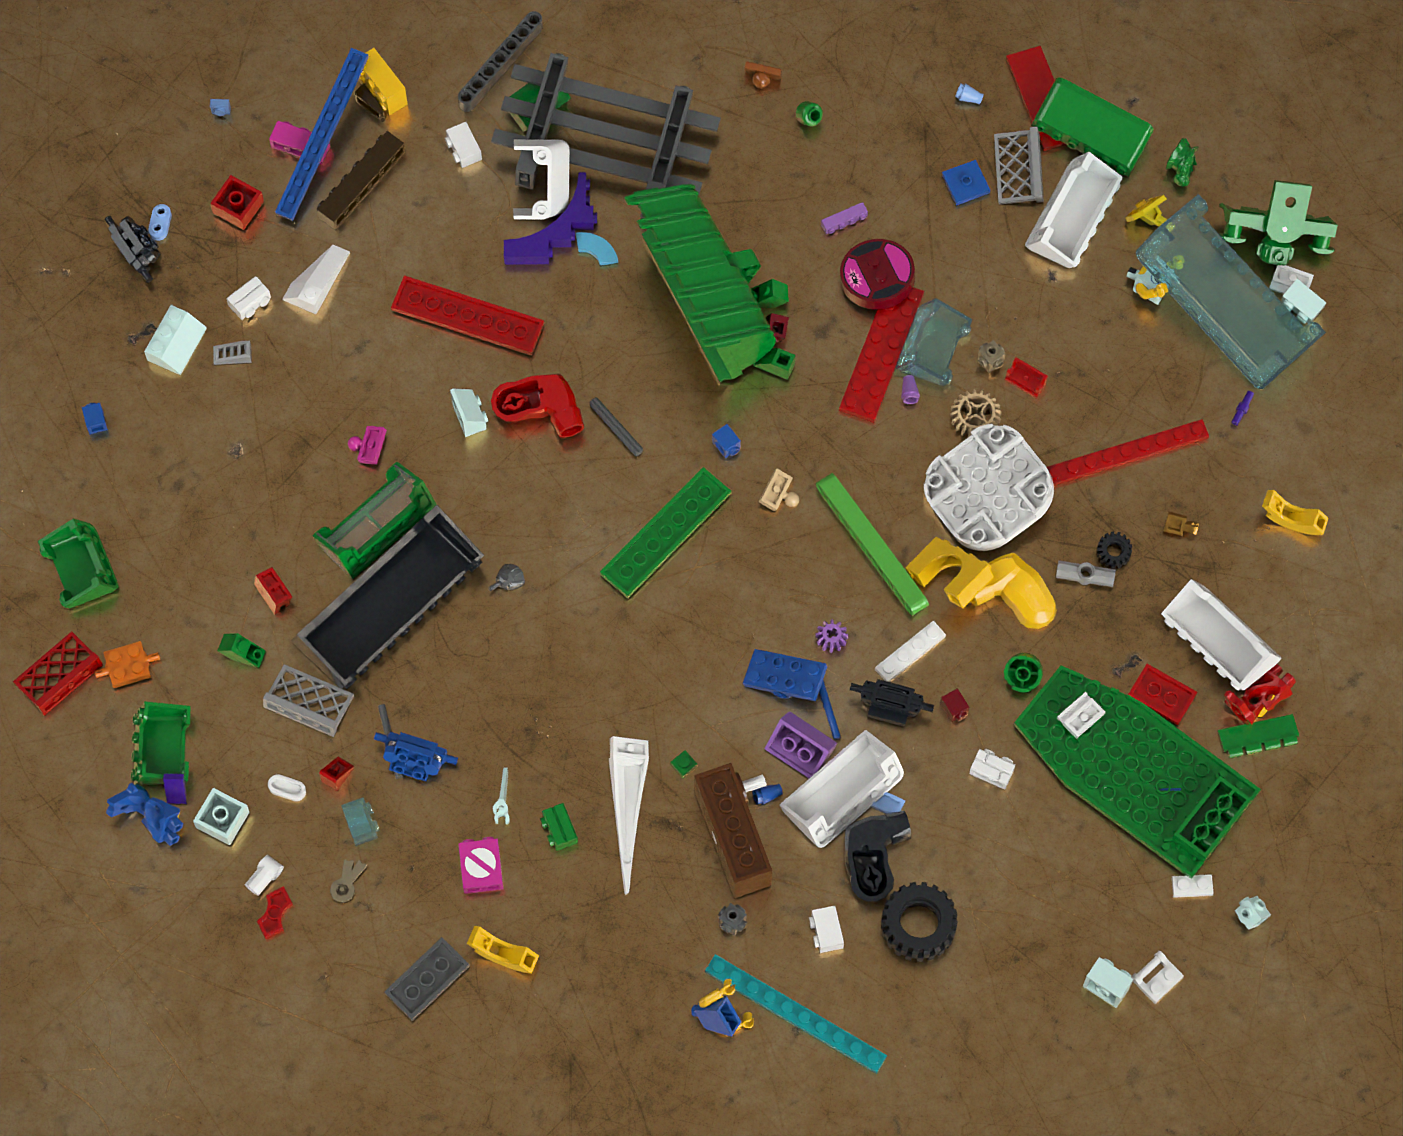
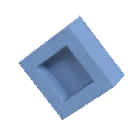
[210,99,231,116]

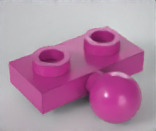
[348,426,387,464]

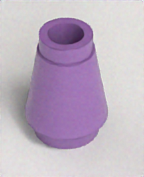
[901,375,920,404]

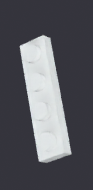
[875,621,946,682]

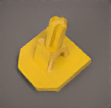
[1125,195,1173,233]

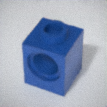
[82,403,108,435]
[712,424,741,458]

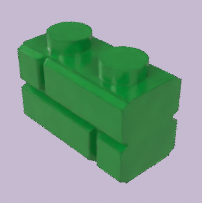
[540,803,578,851]

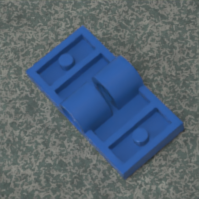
[743,649,828,701]

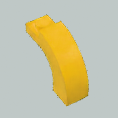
[1262,490,1329,535]
[467,926,539,974]

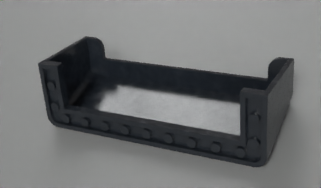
[291,505,484,689]

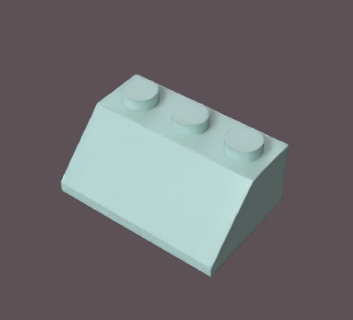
[144,305,207,375]

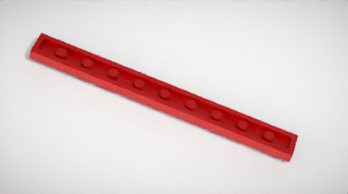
[1047,419,1209,486]

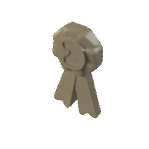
[330,859,367,903]

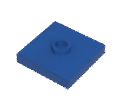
[942,160,990,206]

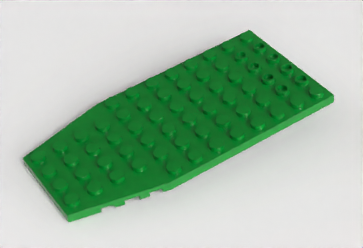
[1014,665,1261,879]

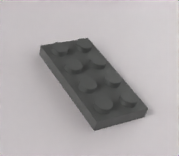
[384,937,470,1021]

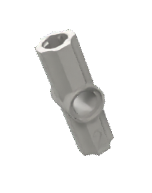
[1056,560,1115,587]

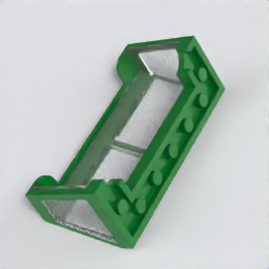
[312,462,437,579]

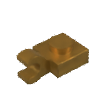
[1163,511,1199,536]

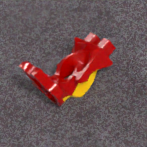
[1224,664,1296,725]

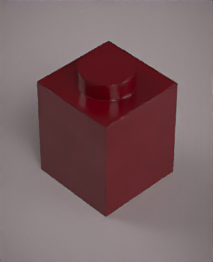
[940,688,970,722]

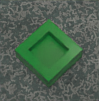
[670,750,698,778]

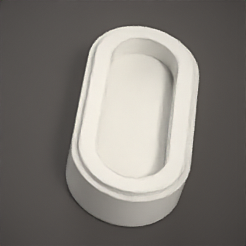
[268,774,306,801]

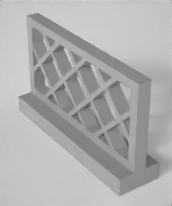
[994,127,1044,204]
[263,664,354,737]

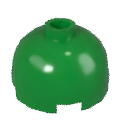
[1004,652,1043,692]

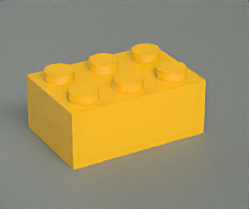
[358,48,407,116]

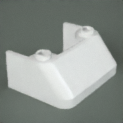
[513,139,570,219]

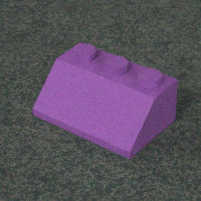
[764,711,837,779]

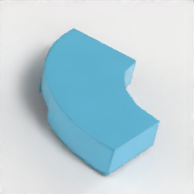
[576,232,618,266]

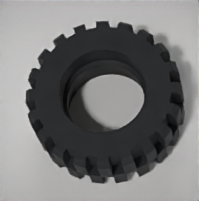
[881,882,958,962]

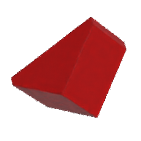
[319,756,354,791]

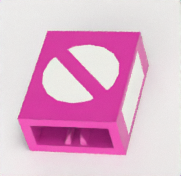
[458,837,503,894]

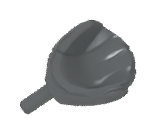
[488,564,525,591]

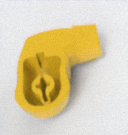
[970,553,1057,629]

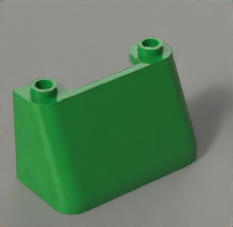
[38,518,118,609]

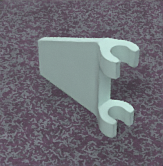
[493,767,510,824]

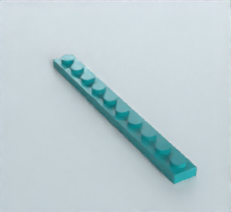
[705,954,887,1074]

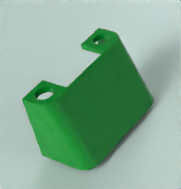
[130,701,191,785]

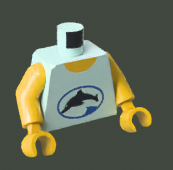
[1126,255,1184,305]

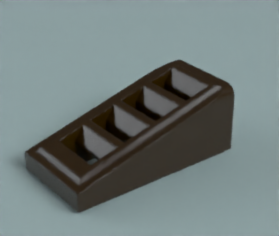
[354,84,385,121]

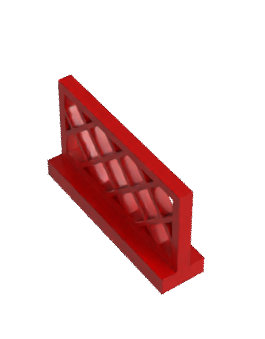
[13,631,103,716]

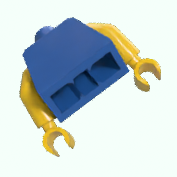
[691,979,754,1037]

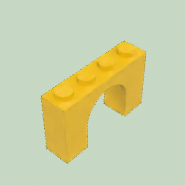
[905,537,994,608]

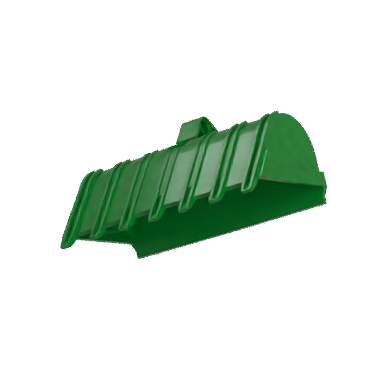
[624,184,776,382]

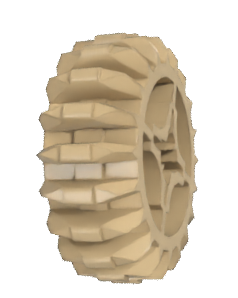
[950,389,1001,437]

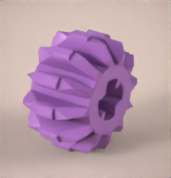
[815,619,848,653]

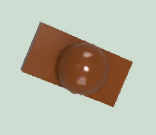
[744,61,782,88]

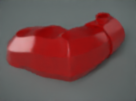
[491,373,584,438]

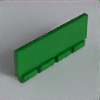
[1218,714,1299,758]

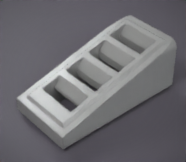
[213,341,252,365]

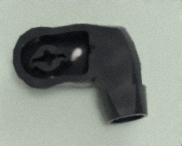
[844,811,911,902]

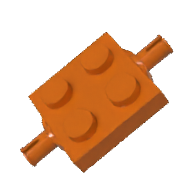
[94,641,160,688]

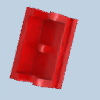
[1004,357,1048,399]
[254,567,292,615]

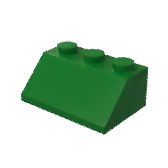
[502,71,571,132]

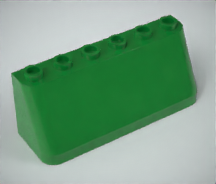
[1031,77,1154,177]

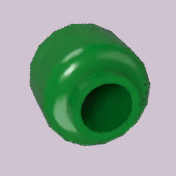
[796,101,823,126]

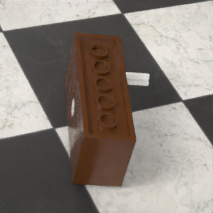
[694,763,772,899]

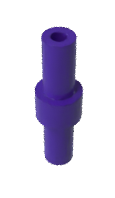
[1231,391,1254,426]

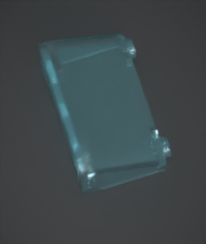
[895,298,973,386]

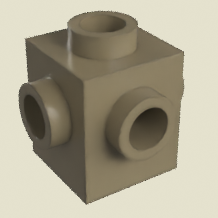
[977,340,1005,373]

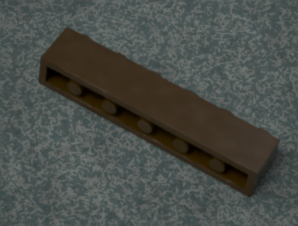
[317,131,405,230]

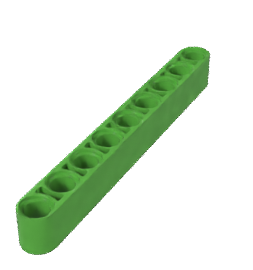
[815,473,929,616]

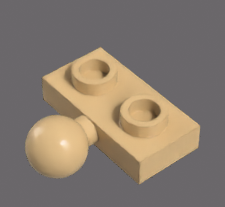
[759,469,799,511]

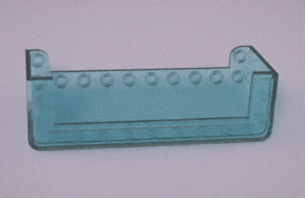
[1136,194,1326,389]

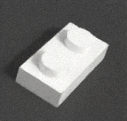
[1171,875,1214,897]

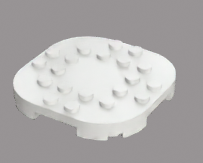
[924,424,1054,551]

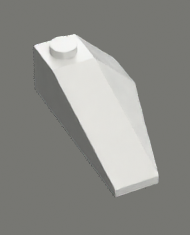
[283,245,350,314]

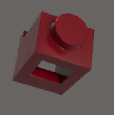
[766,313,789,344]

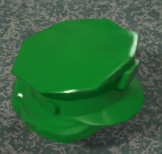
[1166,138,1199,187]

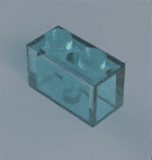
[341,797,380,846]

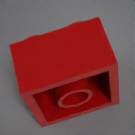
[210,175,264,230]

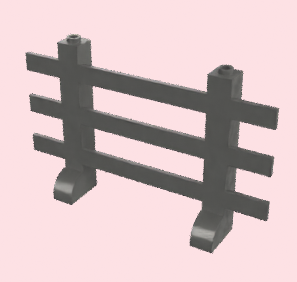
[491,53,721,218]

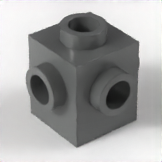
[718,903,747,936]

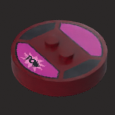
[840,239,915,309]

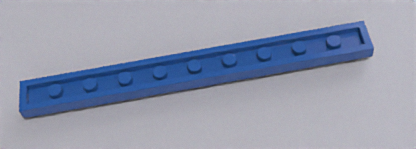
[275,48,369,221]

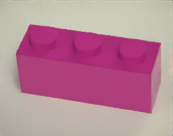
[269,121,330,165]

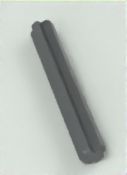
[589,397,643,456]

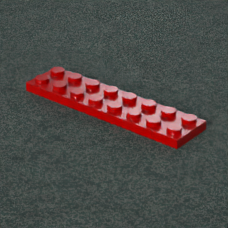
[391,275,545,356]
[839,287,924,423]

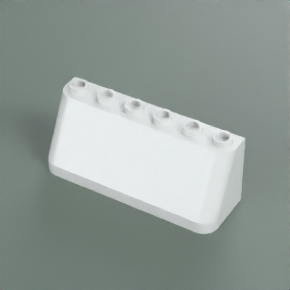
[1025,152,1123,268]
[1161,579,1282,691]
[780,730,904,848]

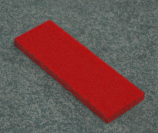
[1006,45,1067,152]

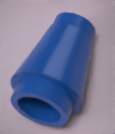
[752,784,783,805]

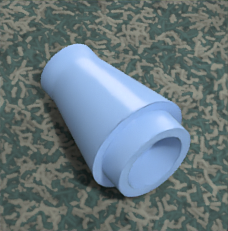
[955,83,984,105]

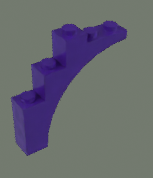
[504,172,597,265]

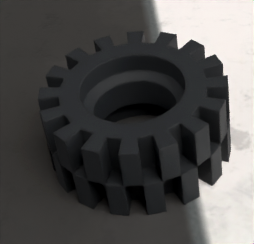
[1096,531,1132,569]

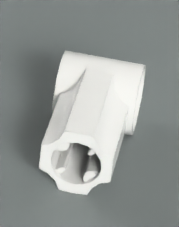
[245,855,284,896]

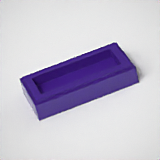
[163,774,187,804]

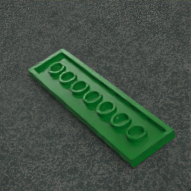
[600,467,731,599]

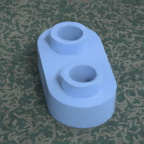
[148,204,172,241]

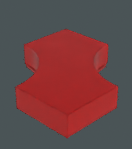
[257,886,293,939]

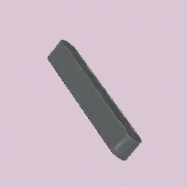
[458,11,543,112]

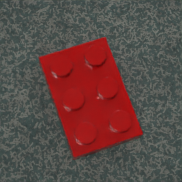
[1128,664,1198,726]

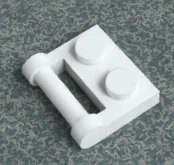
[1131,951,1184,1004]

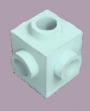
[1235,896,1271,930]

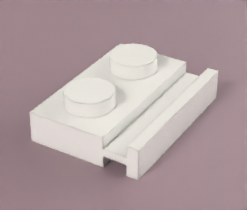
[1269,265,1314,294]
[1057,692,1105,739]

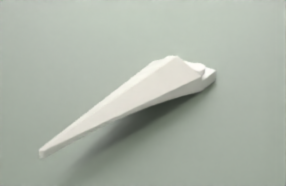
[609,736,649,895]

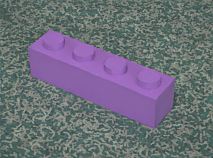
[821,202,868,234]

